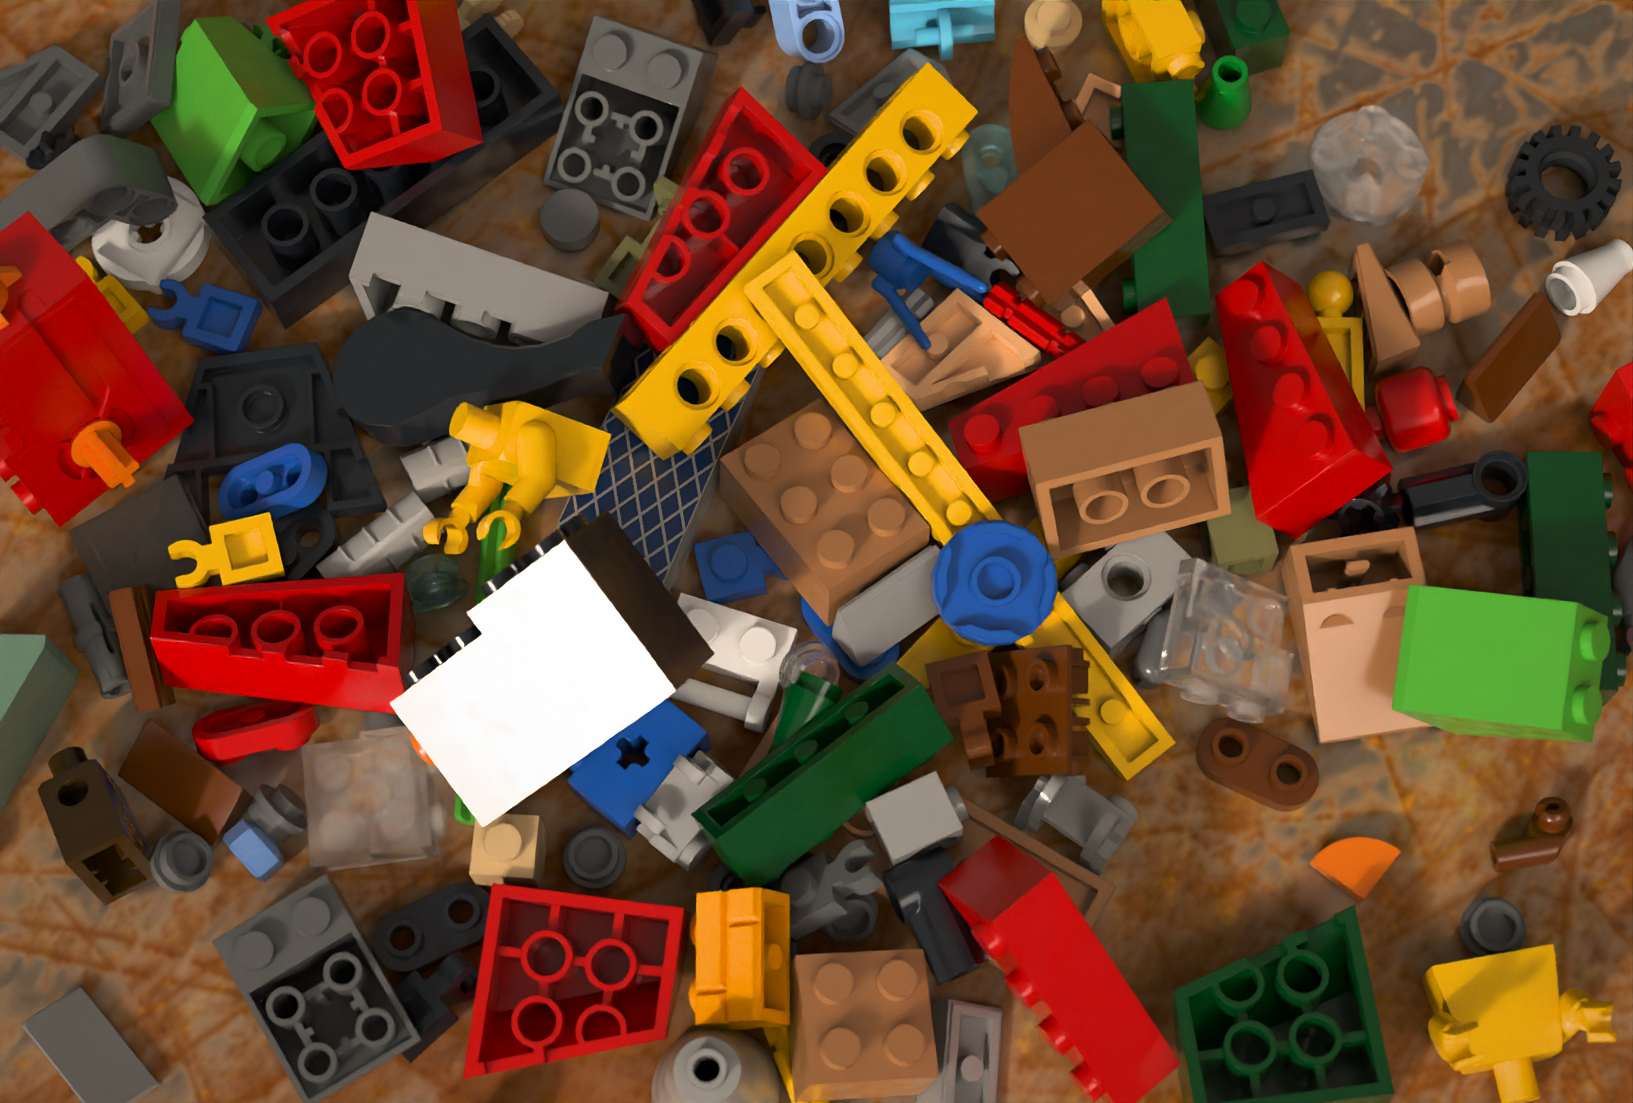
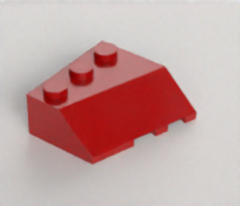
[265,0,483,170]
[463,883,691,1079]

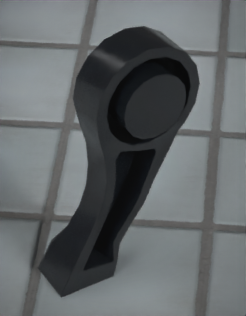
[333,309,644,447]

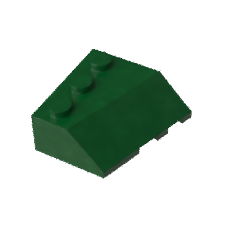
[1173,904,1395,1103]

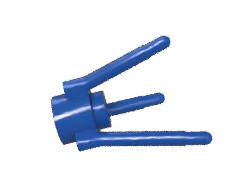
[867,230,989,350]

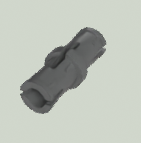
[57,574,131,699]

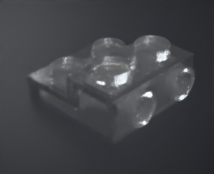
[1157,558,1295,723]
[302,726,448,873]

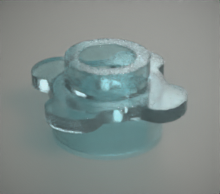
[406,554,469,612]

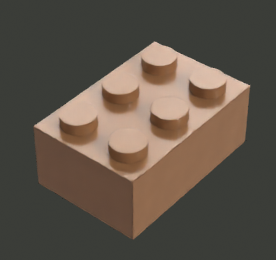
[1018,380,1231,560]
[719,398,930,627]

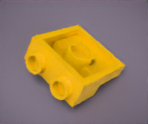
[1100,0,1205,98]

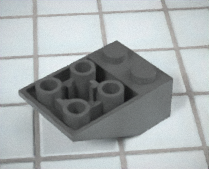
[542,15,719,221]
[212,874,422,1103]

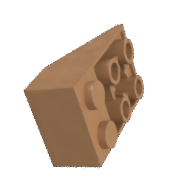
[1280,526,1433,745]

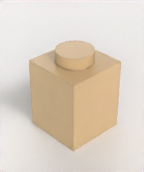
[469,813,548,891]

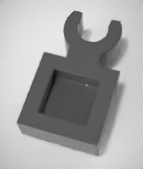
[772,839,884,941]

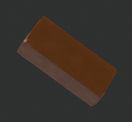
[1456,291,1561,423]
[117,718,253,848]

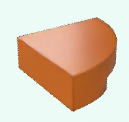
[1310,837,1401,903]

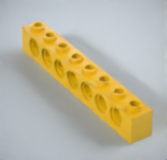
[610,62,979,461]

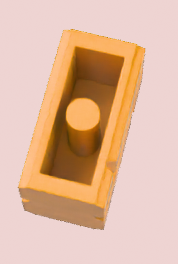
[689,887,790,1030]

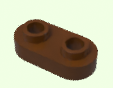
[1196,718,1319,812]

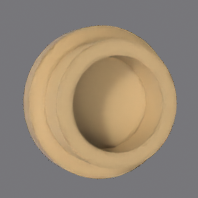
[1024,0,1082,52]

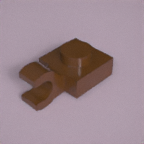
[925,650,1002,771]

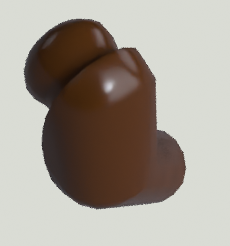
[1490,797,1573,873]

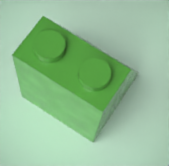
[150,16,319,206]
[1391,585,1610,743]

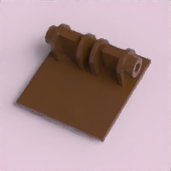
[986,645,1090,778]

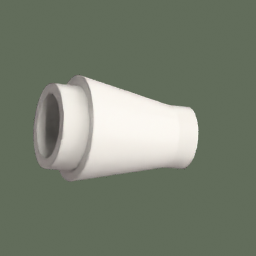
[1546,239,1633,316]

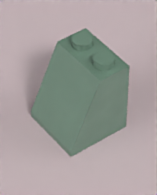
[0,634,79,811]

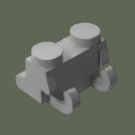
[633,750,737,872]
[1012,774,1138,876]

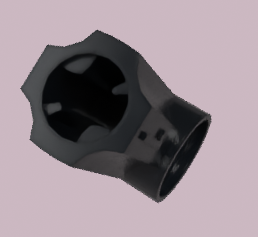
[1397,450,1529,533]
[881,846,990,986]

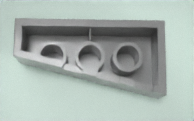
[349,211,614,347]

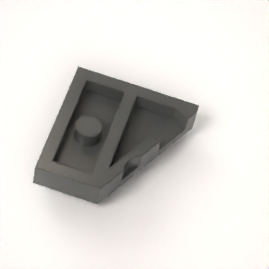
[0,44,105,170]

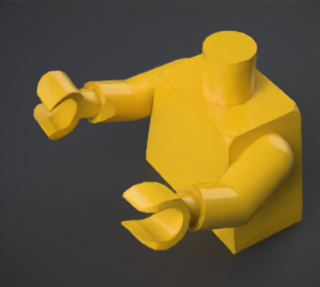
[423,401,612,554]
[1421,944,1616,1103]

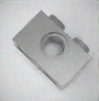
[1058,531,1201,660]

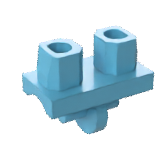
[889,0,995,61]

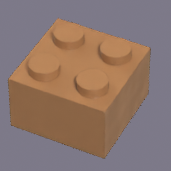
[787,948,939,1102]

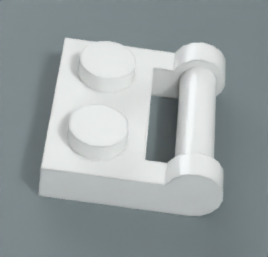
[669,593,798,733]

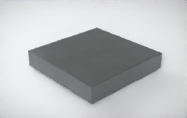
[100,0,181,139]

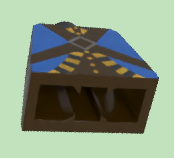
[38,747,155,906]

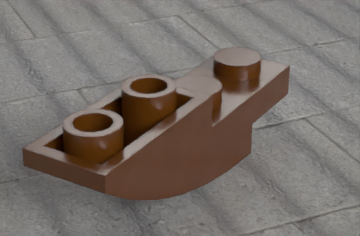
[1009,35,1085,176]

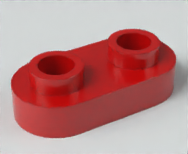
[191,699,320,765]

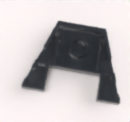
[150,342,387,543]

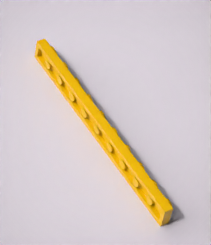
[743,250,1176,783]

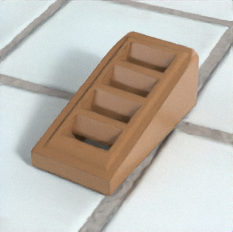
[1348,242,1422,382]

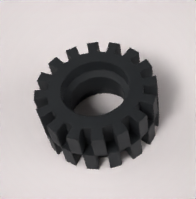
[1505,125,1622,242]

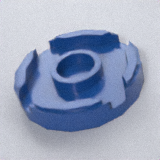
[931,520,1058,646]

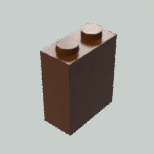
[976,118,1174,313]

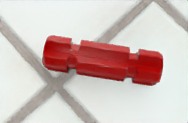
[983,282,1088,360]

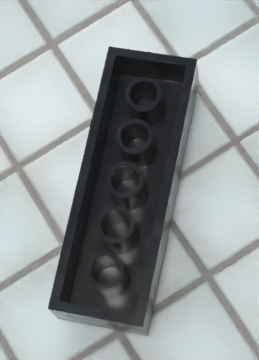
[202,12,564,330]

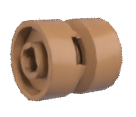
[1384,239,1491,338]

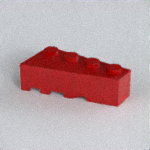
[947,297,1196,503]
[150,573,416,714]
[938,835,1181,1103]

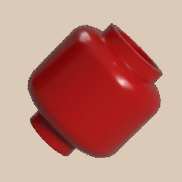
[1365,366,1460,454]

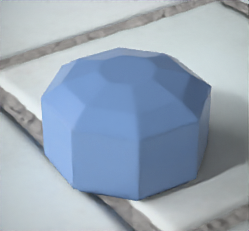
[223,819,284,883]

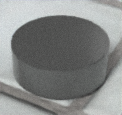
[540,189,600,251]

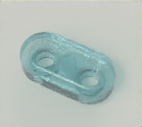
[961,124,1019,221]

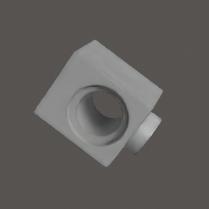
[866,771,969,868]

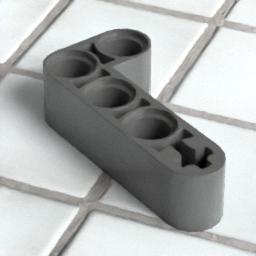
[0,134,178,252]

